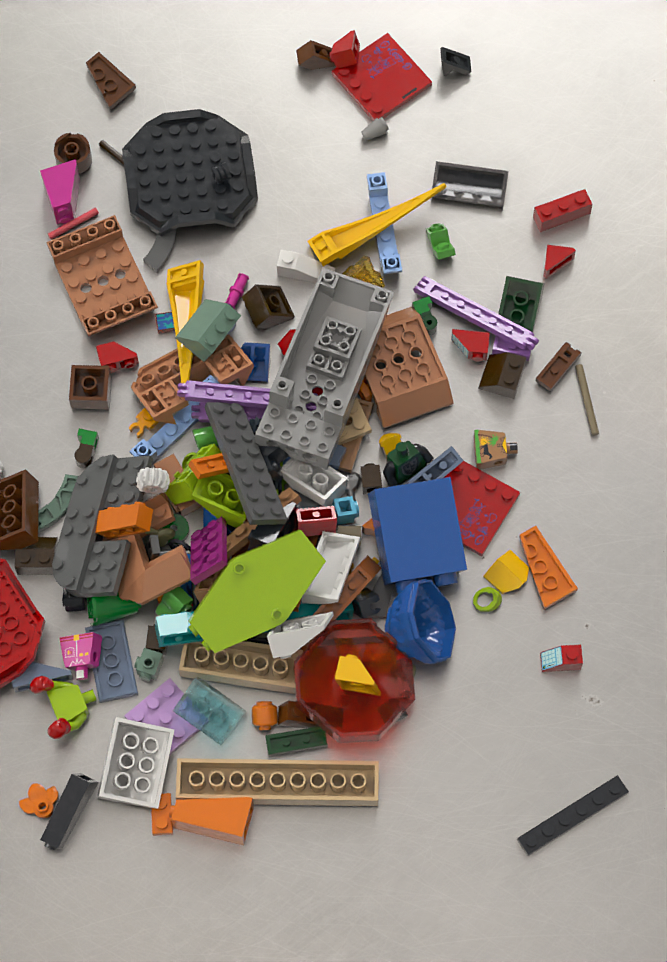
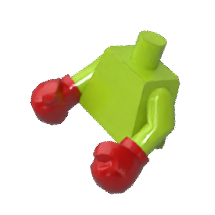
[30,676,97,739]

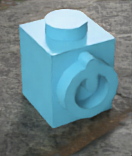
[331,496,359,525]

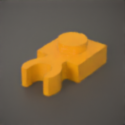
[129,408,159,438]

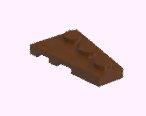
[86,52,136,110]

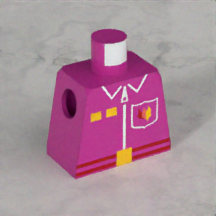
[60,632,102,680]

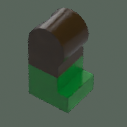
[74,428,99,468]

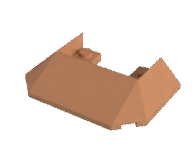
[131,334,254,425]
[102,493,191,605]

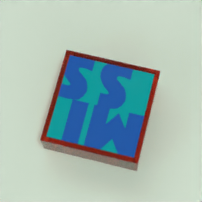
[155,312,175,334]

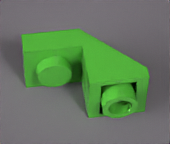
[425,223,456,260]

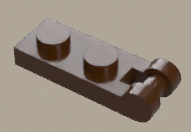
[535,342,582,392]

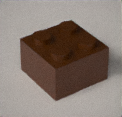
[69,365,111,410]

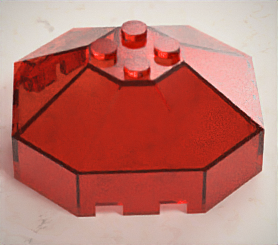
[293,619,415,743]

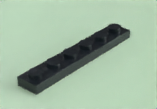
[517,775,629,856]

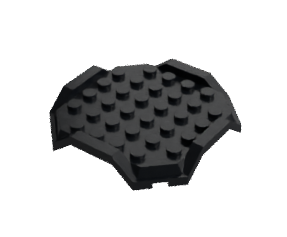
[122,109,258,236]

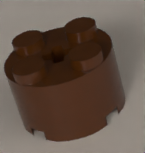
[54,133,92,174]

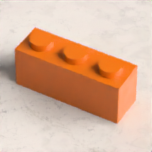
[95,502,153,539]

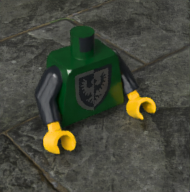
[383,441,434,487]

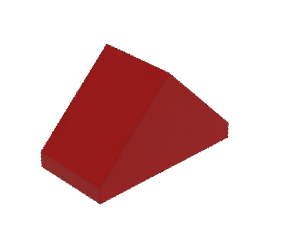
[543,245,576,279]

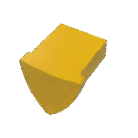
[379,433,402,459]

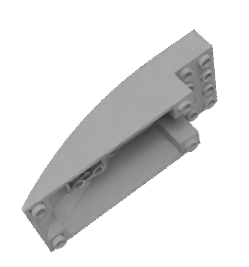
[255,268,394,470]

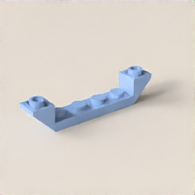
[367,172,402,274]
[129,375,219,461]

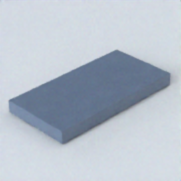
[85,620,138,703]

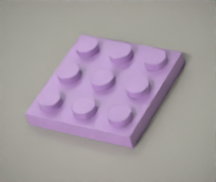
[124,678,208,756]

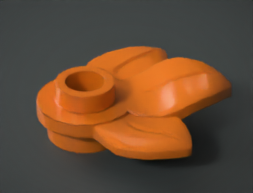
[19,783,58,819]

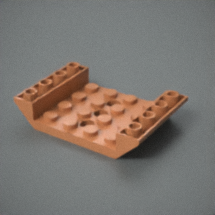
[46,215,158,336]
[364,307,454,428]

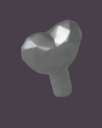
[343,472,361,501]

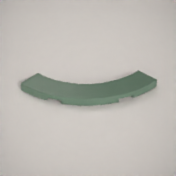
[38,474,78,533]

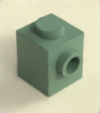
[134,648,164,681]

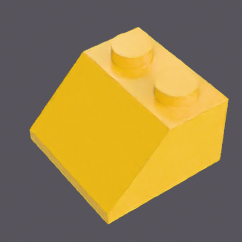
[335,654,381,696]

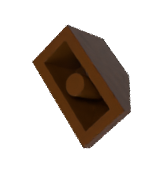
[296,40,336,70]

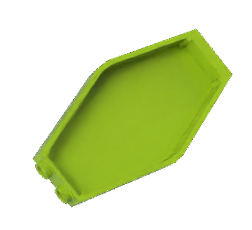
[188,530,326,653]

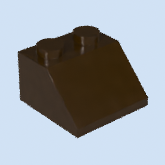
[242,284,295,329]
[478,352,526,399]
[15,537,58,575]

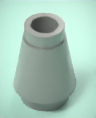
[361,117,389,141]

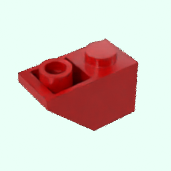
[96,341,139,373]

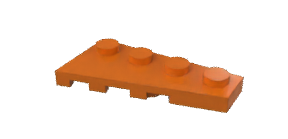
[519,525,578,610]

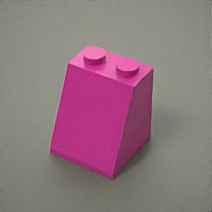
[40,160,80,225]

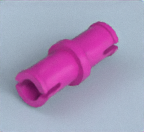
[225,273,249,310]

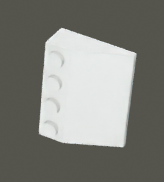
[97,717,174,809]

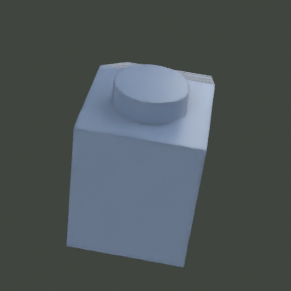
[404,446,464,484]
[12,662,73,693]

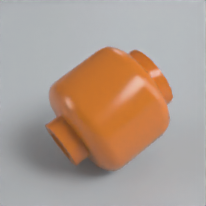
[252,701,278,730]

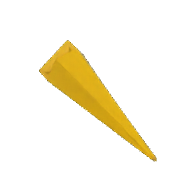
[307,183,447,267]
[167,260,205,383]

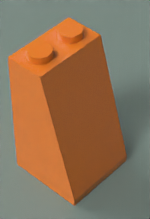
[169,797,254,846]

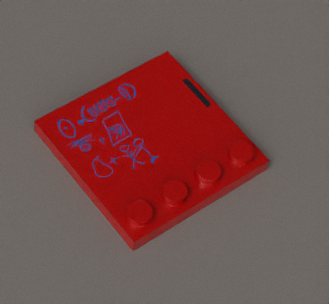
[331,33,432,121]
[443,461,520,557]

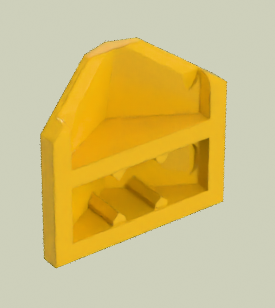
[483,550,529,594]

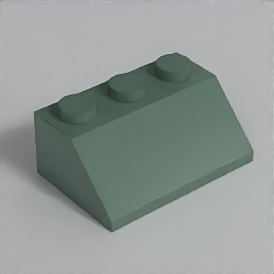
[175,299,242,362]

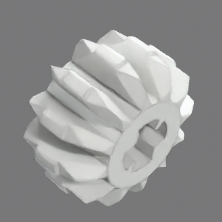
[136,467,170,495]

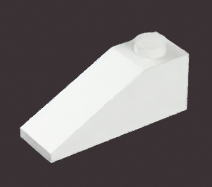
[277,250,335,283]

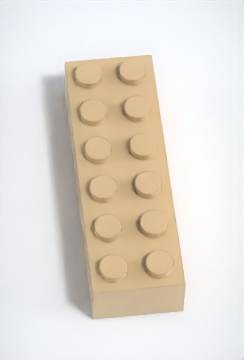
[179,641,303,694]

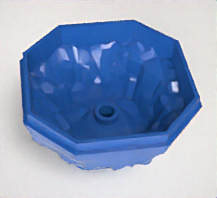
[385,579,456,664]

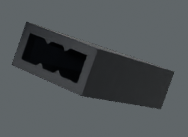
[40,773,99,850]

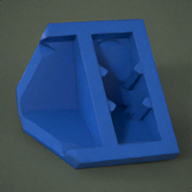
[241,342,271,382]

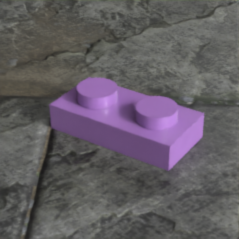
[492,336,531,361]

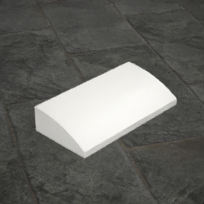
[301,531,361,604]

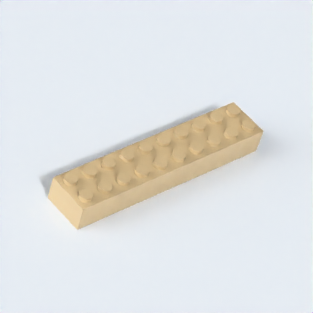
[176,758,379,806]

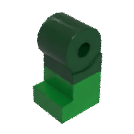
[412,296,438,336]

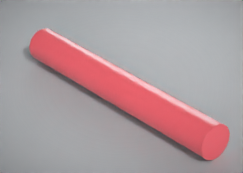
[48,207,99,240]

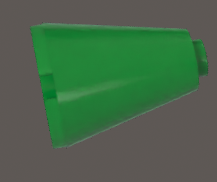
[87,593,141,627]

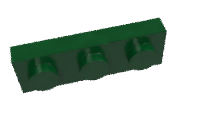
[265,726,328,756]

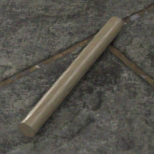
[575,364,599,436]

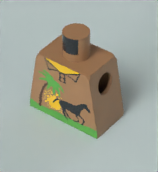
[474,430,518,470]

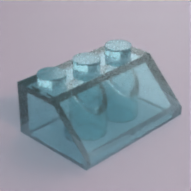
[172,677,247,745]

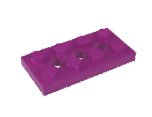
[190,516,227,585]

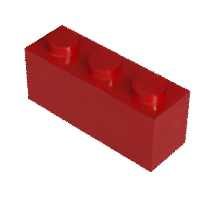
[533,189,593,233]

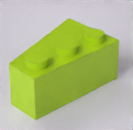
[165,443,222,505]

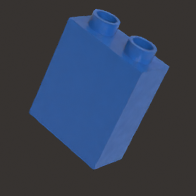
[368,477,467,594]

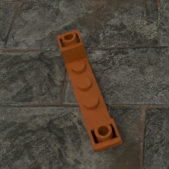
[300,555,382,653]

